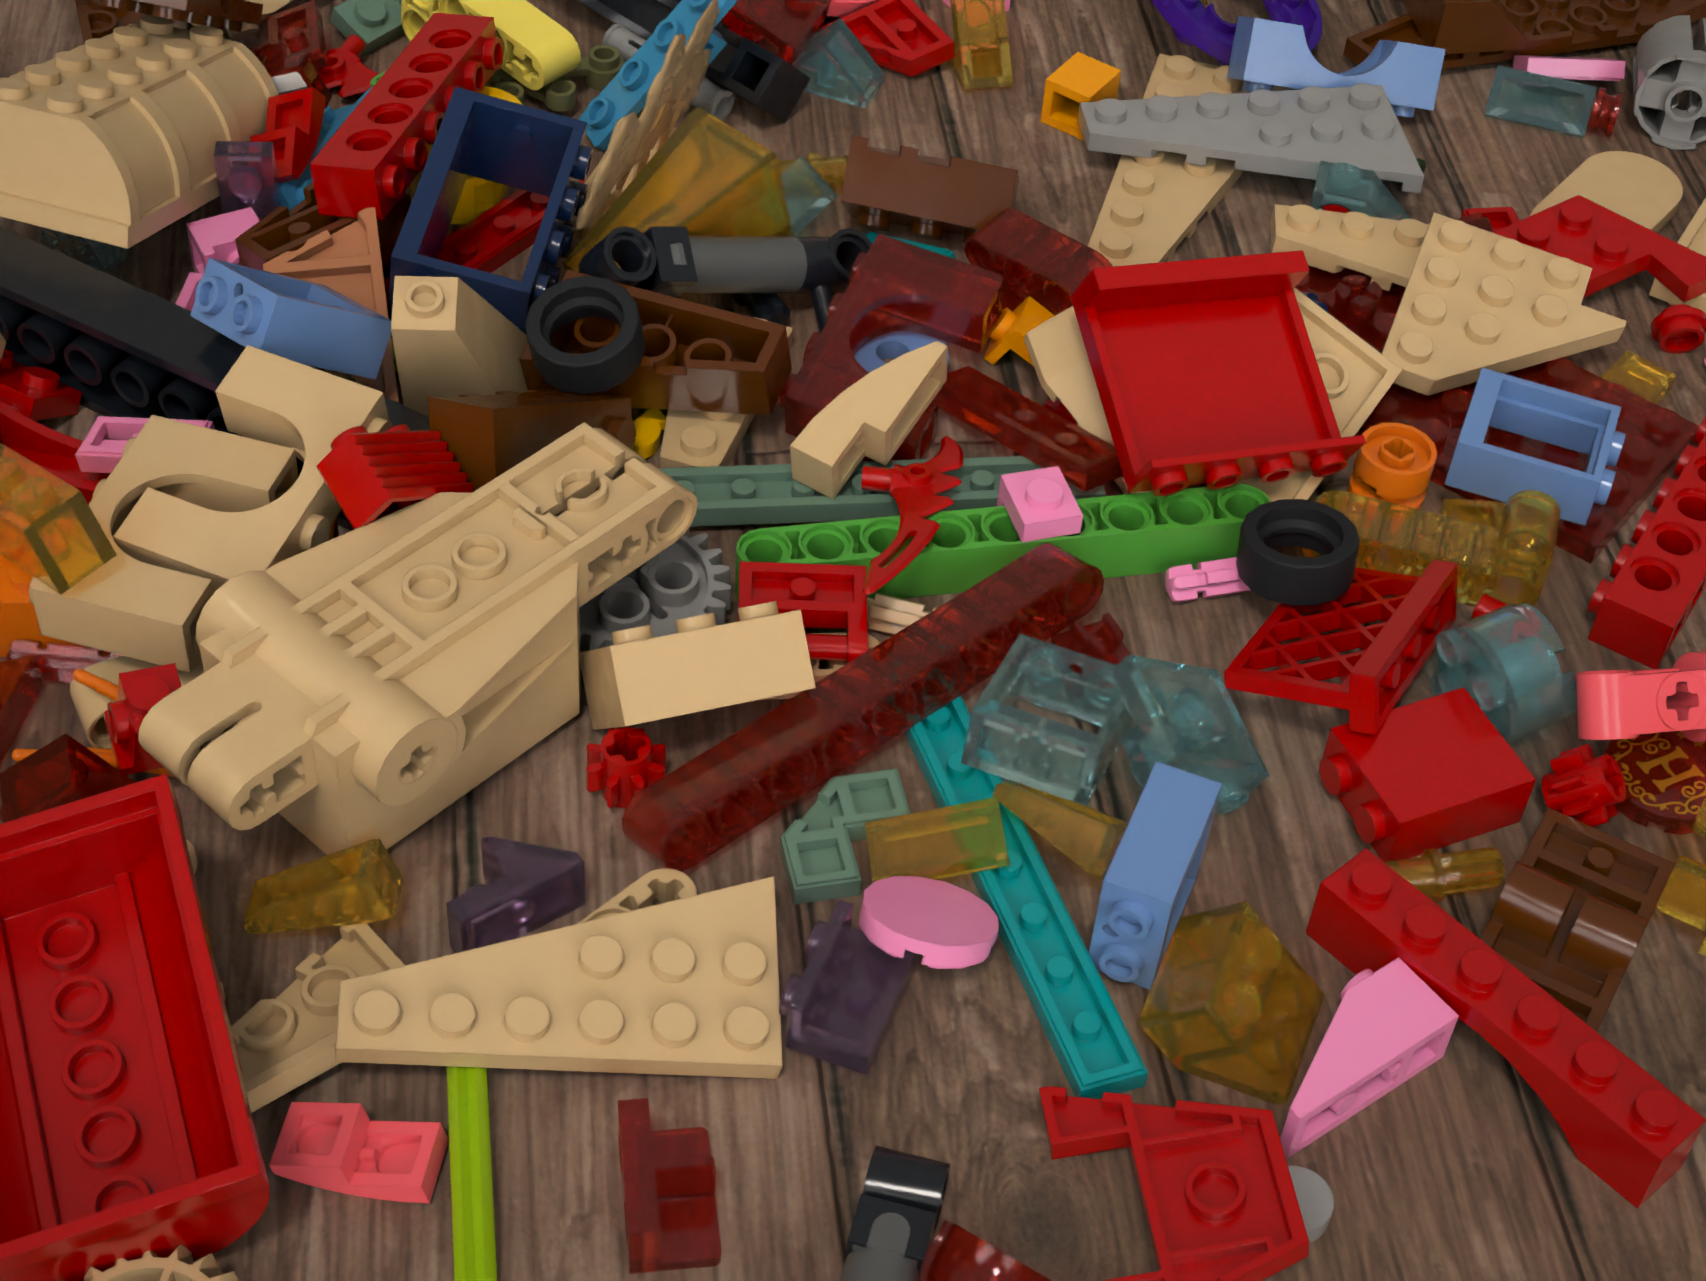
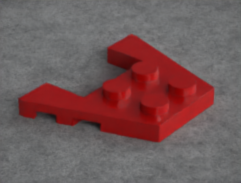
[1494,195,1706,362]
[1039,1086,1309,1281]

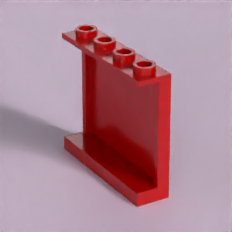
[1070,250,1366,496]

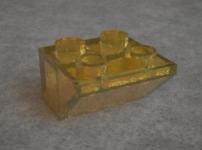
[1137,901,1325,1105]

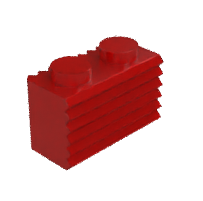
[317,424,473,529]

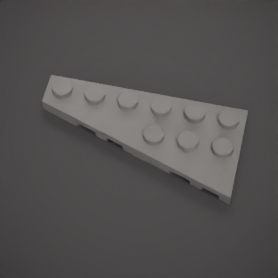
[1078,83,1424,194]

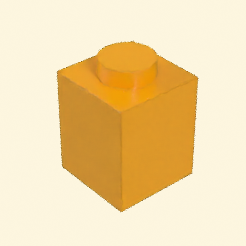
[1040,52,1121,141]

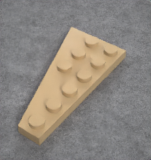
[335,876,783,1079]

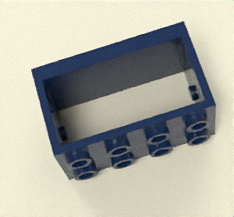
[388,87,593,335]

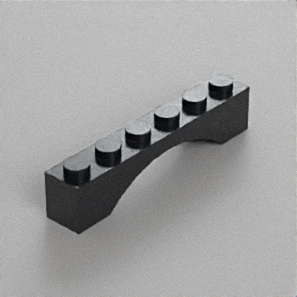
[575,0,811,123]

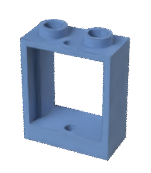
[190,258,391,380]
[1444,367,1626,526]
[1089,761,1222,990]

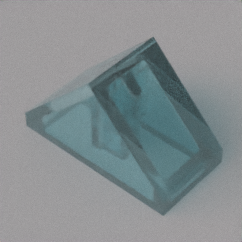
[783,18,885,109]

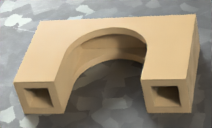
[113,345,393,592]
[29,415,299,673]

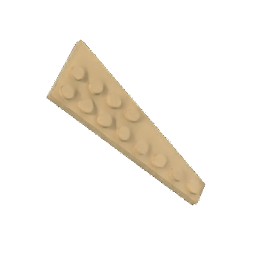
[1068,53,1291,308]

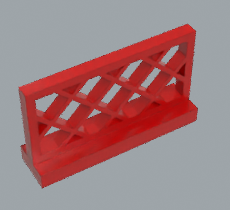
[1224,559,1458,735]

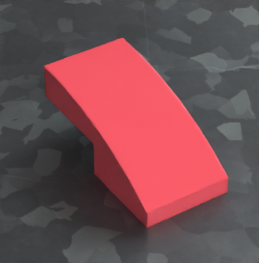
[269,1102,449,1204]

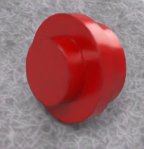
[1650,304,1706,354]

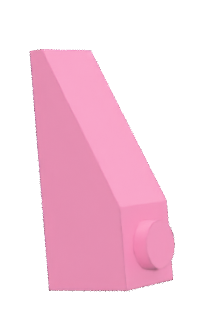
[1280,957,1459,1159]

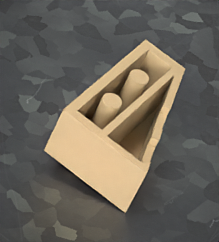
[580,601,816,730]

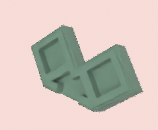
[780,768,912,905]

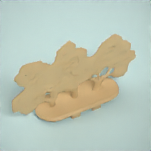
[568,0,720,250]

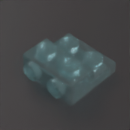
[1112,654,1269,814]

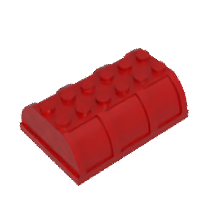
[0,773,270,1281]

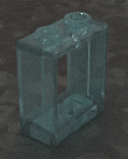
[961,634,1142,806]

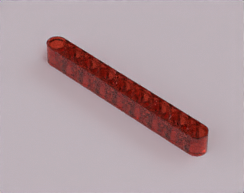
[622,543,1104,872]

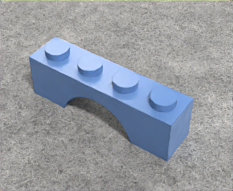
[1227,16,1446,118]

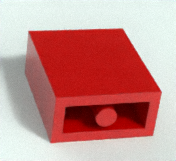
[1319,687,1536,865]

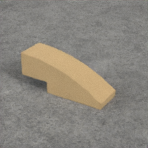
[790,341,948,500]

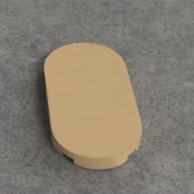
[1530,151,1683,233]

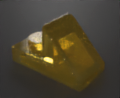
[950,0,1013,91]

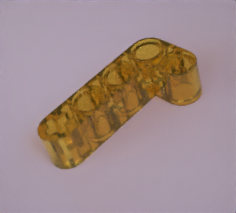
[1302,490,1561,613]

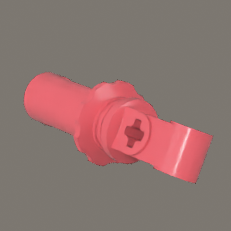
[1575,648,1706,742]

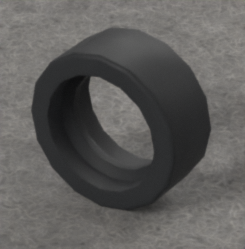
[525,276,646,395]
[1236,499,1360,606]

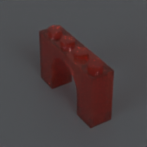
[779,234,1005,461]

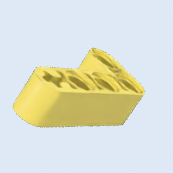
[401,0,581,90]

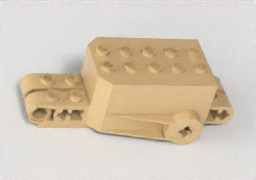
[138,422,698,876]

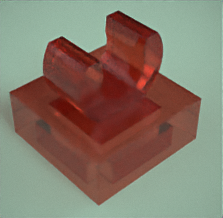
[1049,613,1136,696]

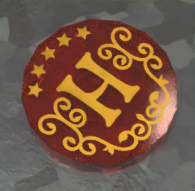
[1604,731,1706,835]

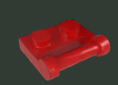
[738,561,868,668]

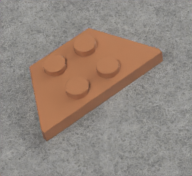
[263,207,399,402]

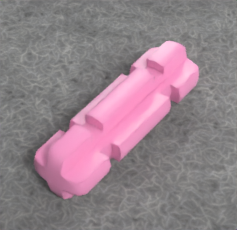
[1165,556,1251,603]

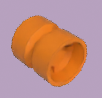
[1343,423,1438,535]

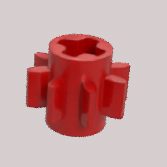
[586,727,666,809]
[1542,744,1626,827]

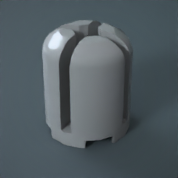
[1632,15,1706,150]

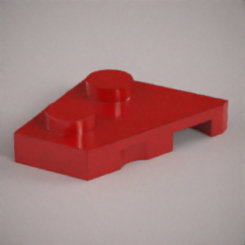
[820,0,955,77]

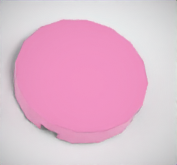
[858,876,999,969]

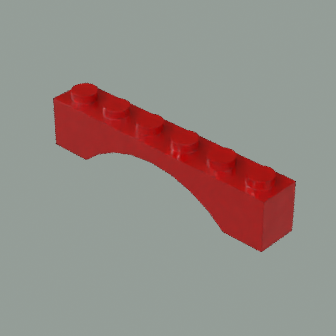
[1306,848,1706,1209]

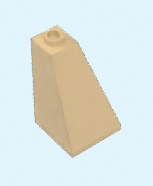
[391,276,528,417]

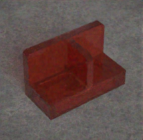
[618,1098,721,1274]

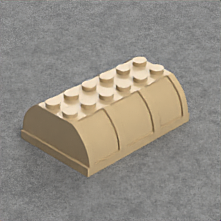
[0,15,279,249]

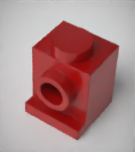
[104,663,182,776]

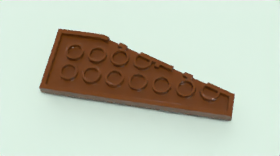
[1343,0,1706,70]

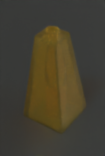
[563,107,793,273]

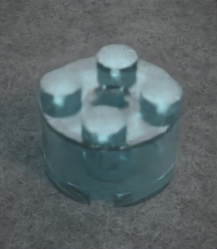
[1431,603,1576,744]

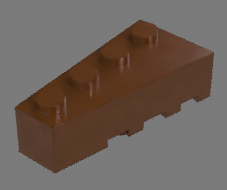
[519,270,792,415]
[428,388,636,492]

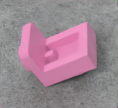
[997,466,1083,543]

